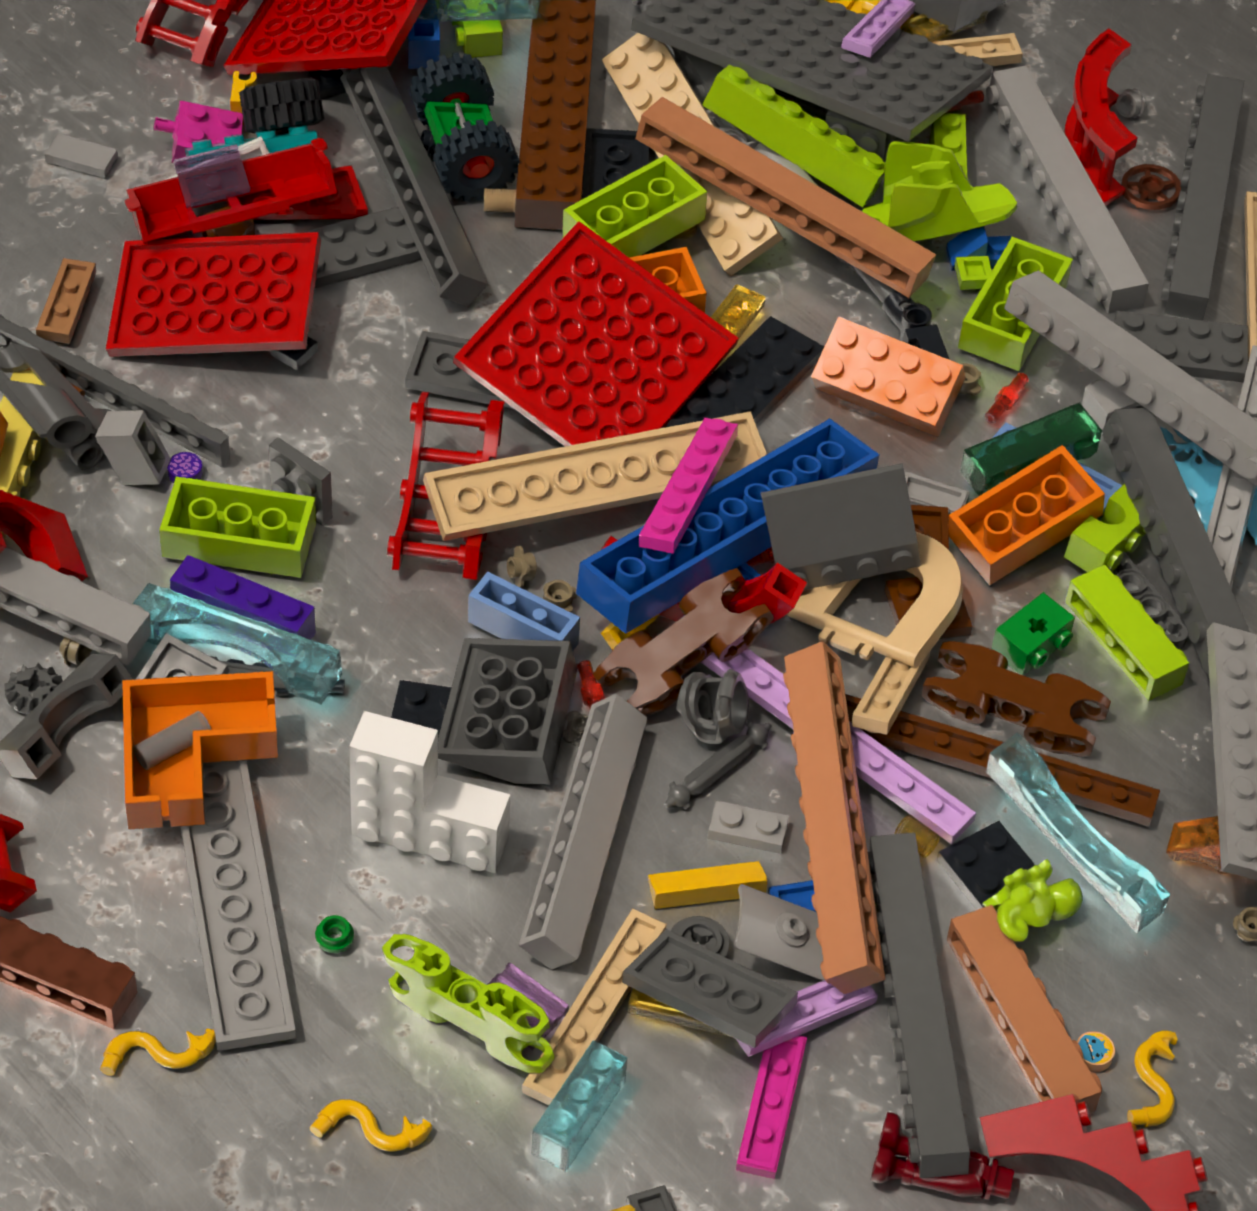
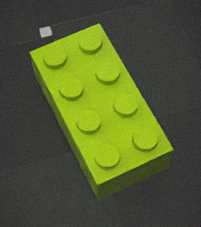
[562,155,707,257]
[958,236,1073,371]
[159,476,316,578]

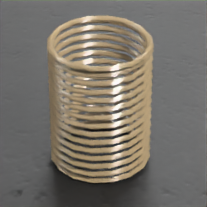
[484,188,516,213]

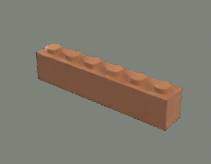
[947,905,1102,1113]

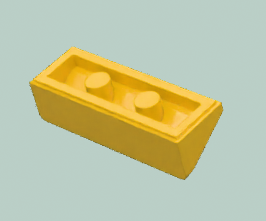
[647,861,768,909]

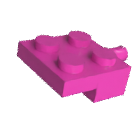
[153,100,243,166]

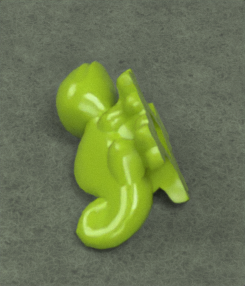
[983,859,1083,942]

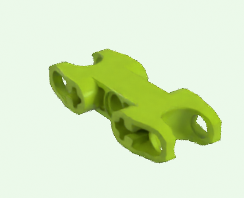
[382,934,554,1073]

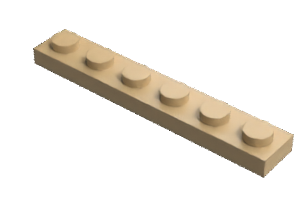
[522,908,667,1109]

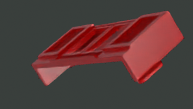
[125,138,337,242]

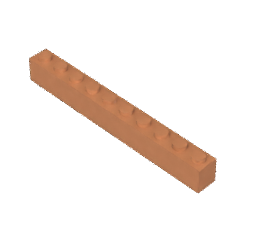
[635,97,936,298]
[783,641,885,994]

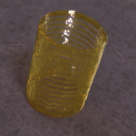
[894,815,940,858]

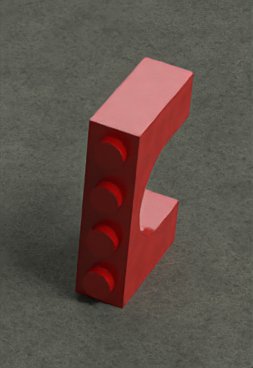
[0,490,88,582]

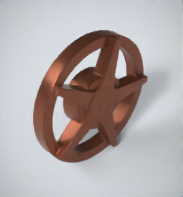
[1121,164,1181,210]

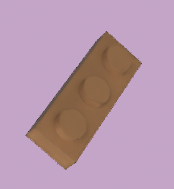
[36,258,97,344]

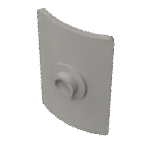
[734,884,825,981]

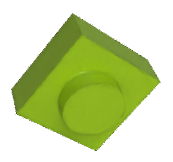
[955,256,992,290]

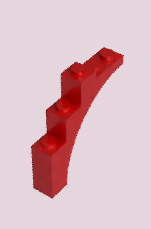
[979,1094,1208,1211]

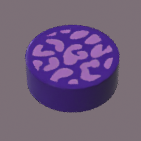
[167,452,203,483]

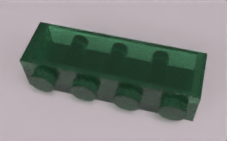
[960,402,1102,496]

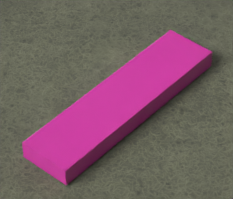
[736,1036,807,1179]

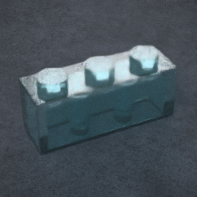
[531,1040,628,1172]

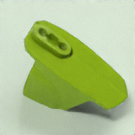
[862,141,1018,241]

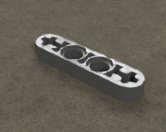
[1108,552,1188,650]

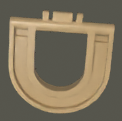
[787,532,963,668]

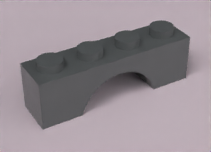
[0,654,133,779]

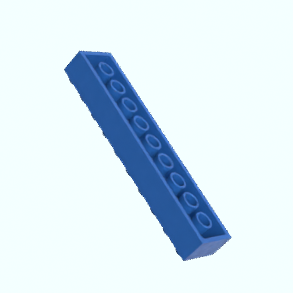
[576,418,880,634]

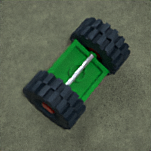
[410,52,520,202]

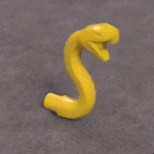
[100,1028,216,1076]
[1127,1030,1178,1127]
[309,1099,432,1152]

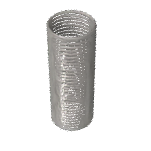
[133,711,211,770]

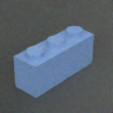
[468,572,580,651]

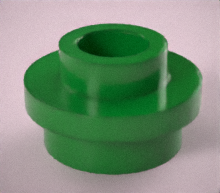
[315,915,354,953]

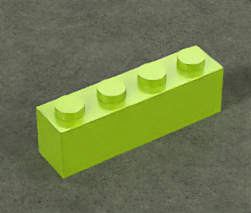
[1065,564,1189,701]

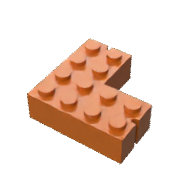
[122,671,278,829]

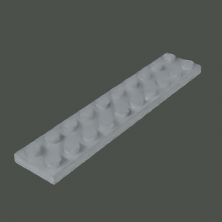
[180,760,296,1051]

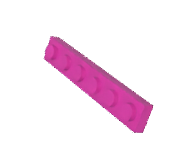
[639,418,738,554]

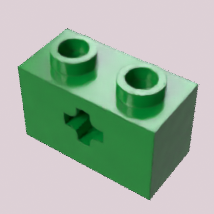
[991,592,1075,676]

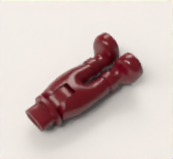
[870,1112,1014,1200]

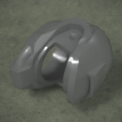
[676,669,749,744]

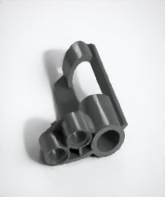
[0,342,111,470]

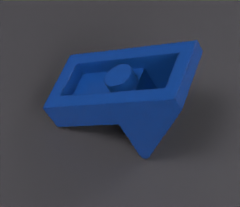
[946,226,1011,271]

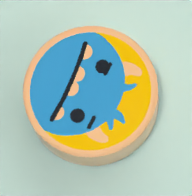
[1077,1031,1115,1072]

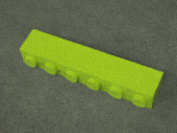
[702,64,885,207]

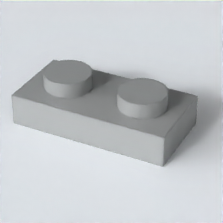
[707,800,789,854]

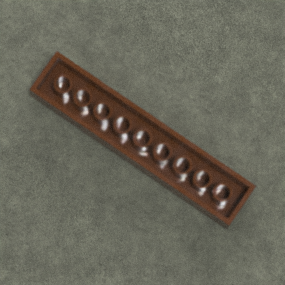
[515,0,596,230]

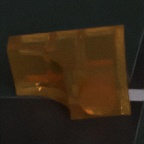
[1166,816,1227,874]

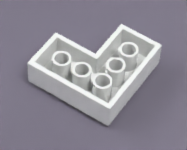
[349,711,510,873]

